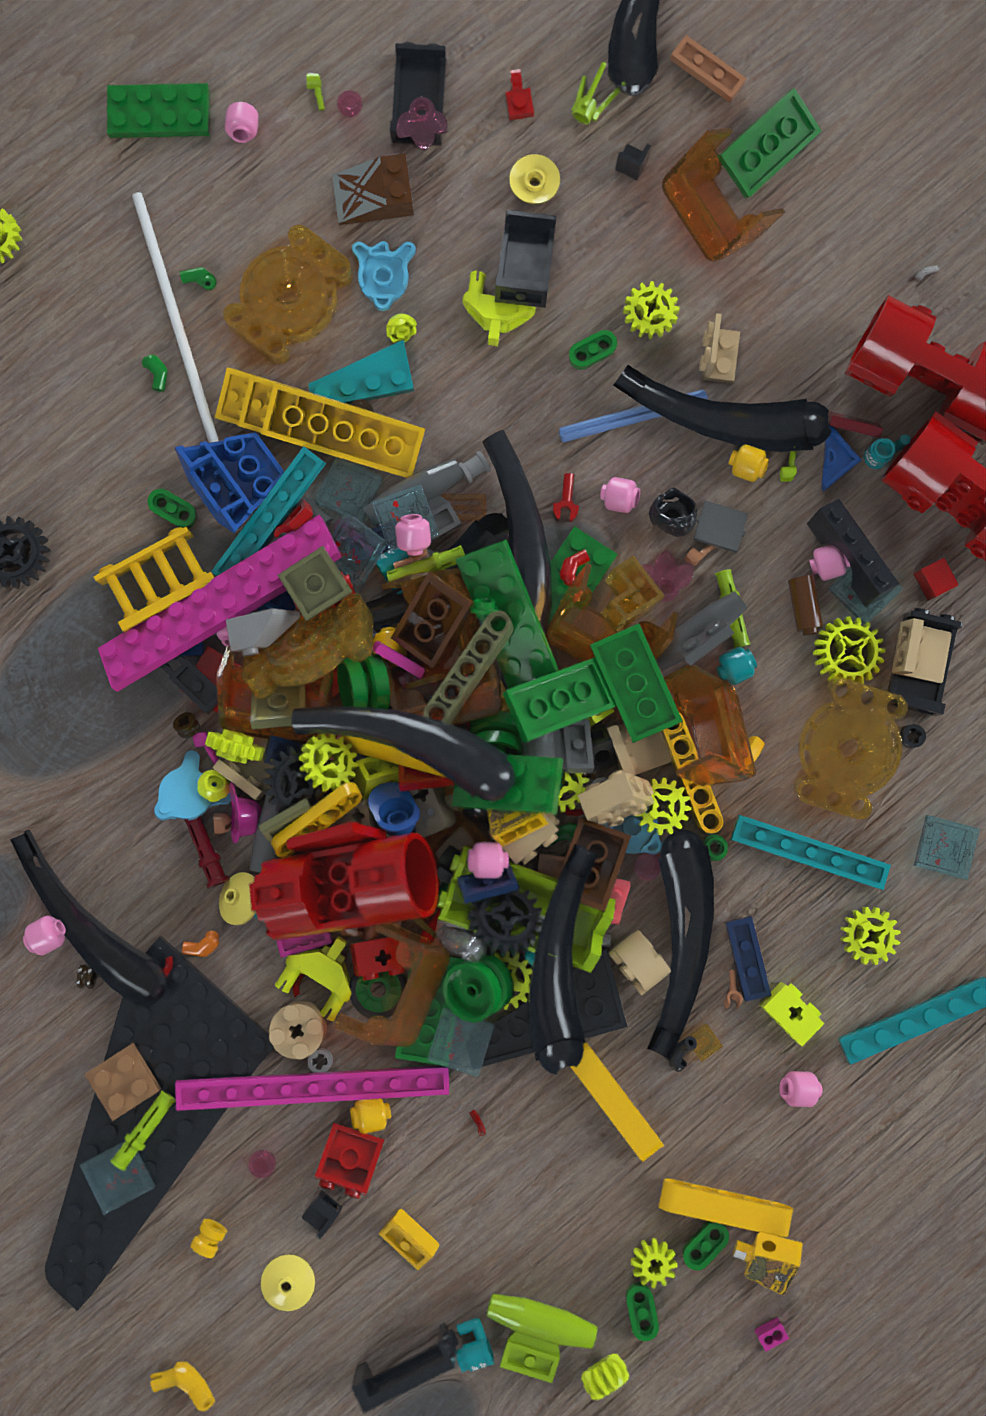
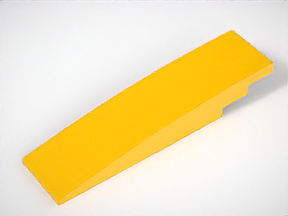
[215,367,425,478]

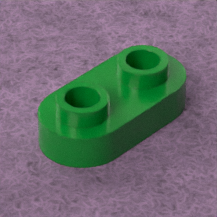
[569,330,617,370]
[147,489,198,528]
[682,1221,729,1271]
[625,1282,659,1342]

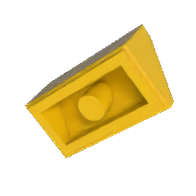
[378,1209,439,1270]

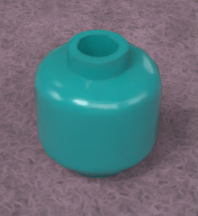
[716,647,757,685]

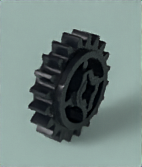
[0,516,51,589]
[262,744,333,813]
[467,885,543,957]

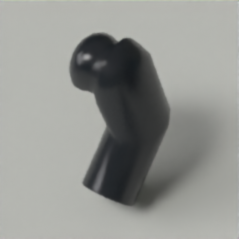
[669,1036,697,1072]

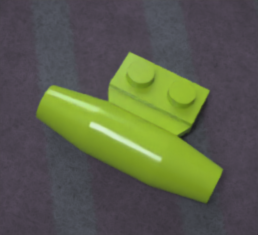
[486,1294,597,1383]

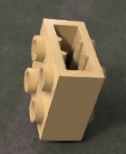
[578,771,654,827]
[502,814,560,865]

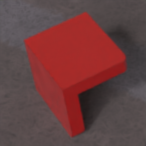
[914,558,958,601]

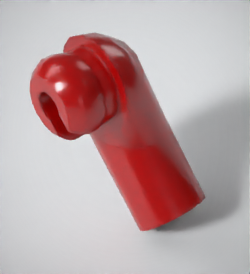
[559,549,590,586]

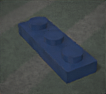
[725,916,771,1001]

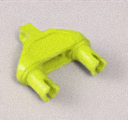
[462,271,536,346]
[274,936,352,1021]

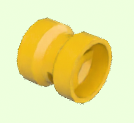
[190,1218,227,1258]

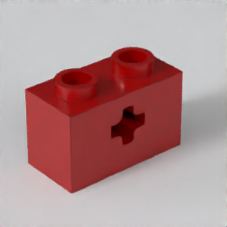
[350,934,412,981]

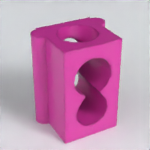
[754,1317,789,1352]

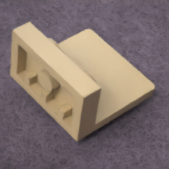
[699,313,740,384]
[891,619,952,683]
[607,723,672,775]
[213,728,274,800]

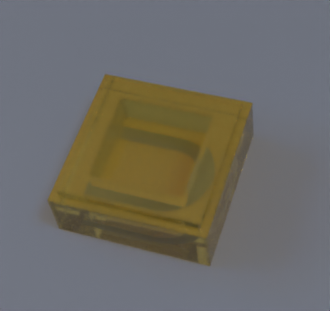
[687,1023,723,1062]

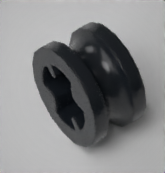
[899,724,926,748]

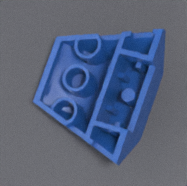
[175,432,284,533]

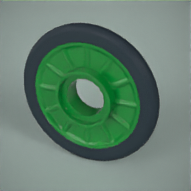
[349,960,407,1020]

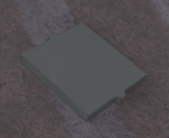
[693,500,748,553]

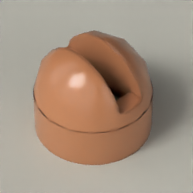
[213,813,232,834]

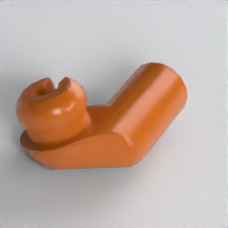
[182,930,220,957]

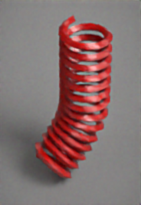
[559,807,584,817]
[162,957,173,977]
[292,973,305,997]
[469,1109,486,1136]

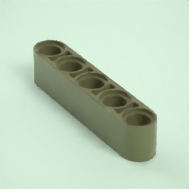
[423,611,513,724]

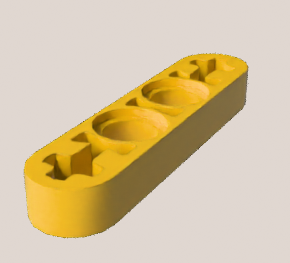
[271,782,362,857]

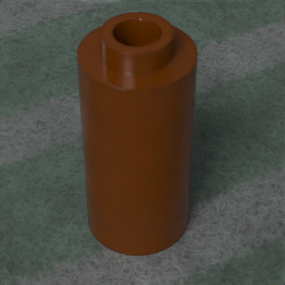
[788,575,823,636]

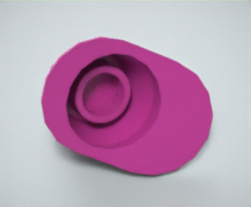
[230,782,262,844]

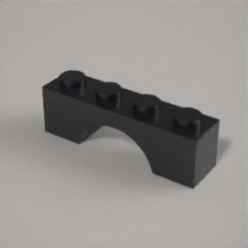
[806,499,899,608]

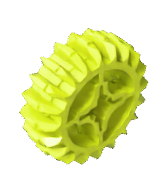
[813,616,885,687]

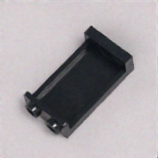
[390,42,447,146]
[495,210,557,308]
[885,608,963,716]
[351,1323,458,1414]

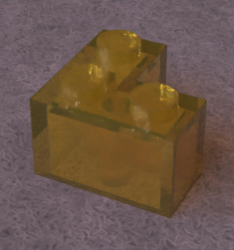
[601,555,665,633]

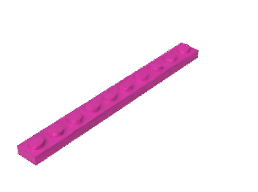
[176,1065,449,1111]

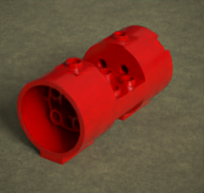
[844,295,986,444]
[881,411,986,561]
[249,833,439,940]

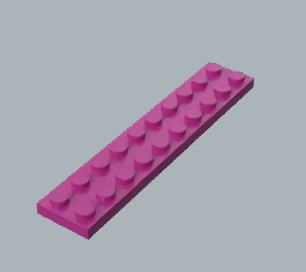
[98,514,342,692]

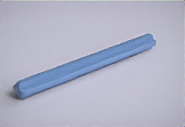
[559,390,708,442]

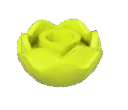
[386,314,417,343]
[197,769,230,802]

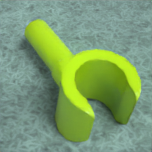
[306,73,325,111]
[780,446,797,482]

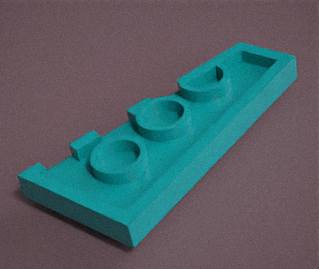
[308,339,414,404]

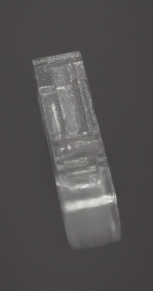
[436,923,486,963]

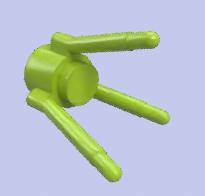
[571,62,625,124]

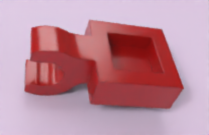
[505,69,534,121]
[274,500,313,538]

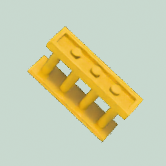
[93,527,216,633]

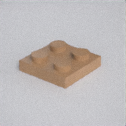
[84,1043,161,1121]

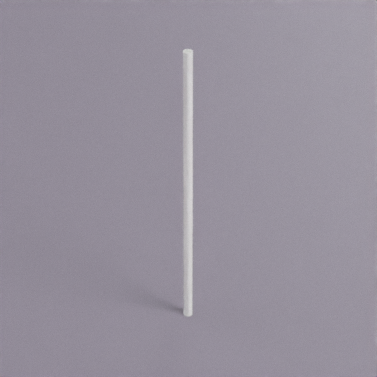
[132,192,219,443]

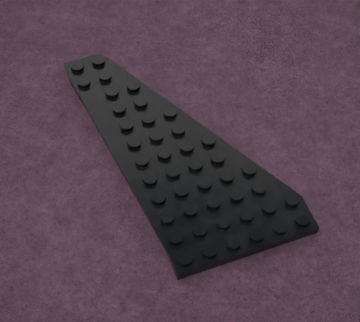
[45,936,274,1311]

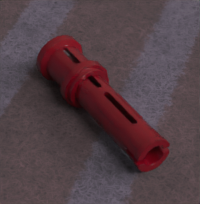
[184,816,230,889]

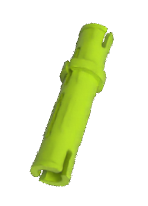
[387,545,465,588]
[715,569,751,648]
[110,1090,176,1171]

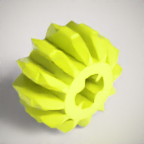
[630,1238,678,1289]
[581,1354,629,1400]

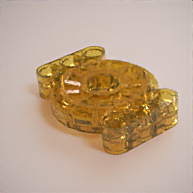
[223,224,353,365]
[241,593,373,699]
[793,677,908,820]

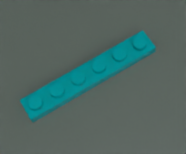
[211,446,327,576]
[730,815,891,890]
[837,977,986,1065]

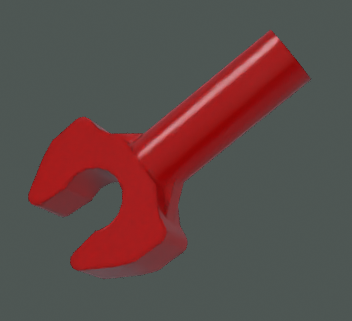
[553,473,579,522]

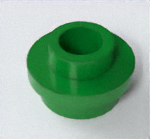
[471,598,498,618]
[703,834,728,861]

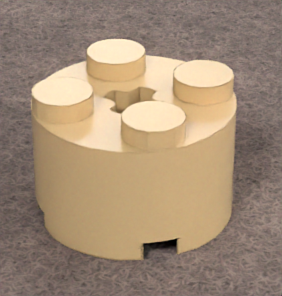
[608,930,671,996]
[269,1000,327,1059]

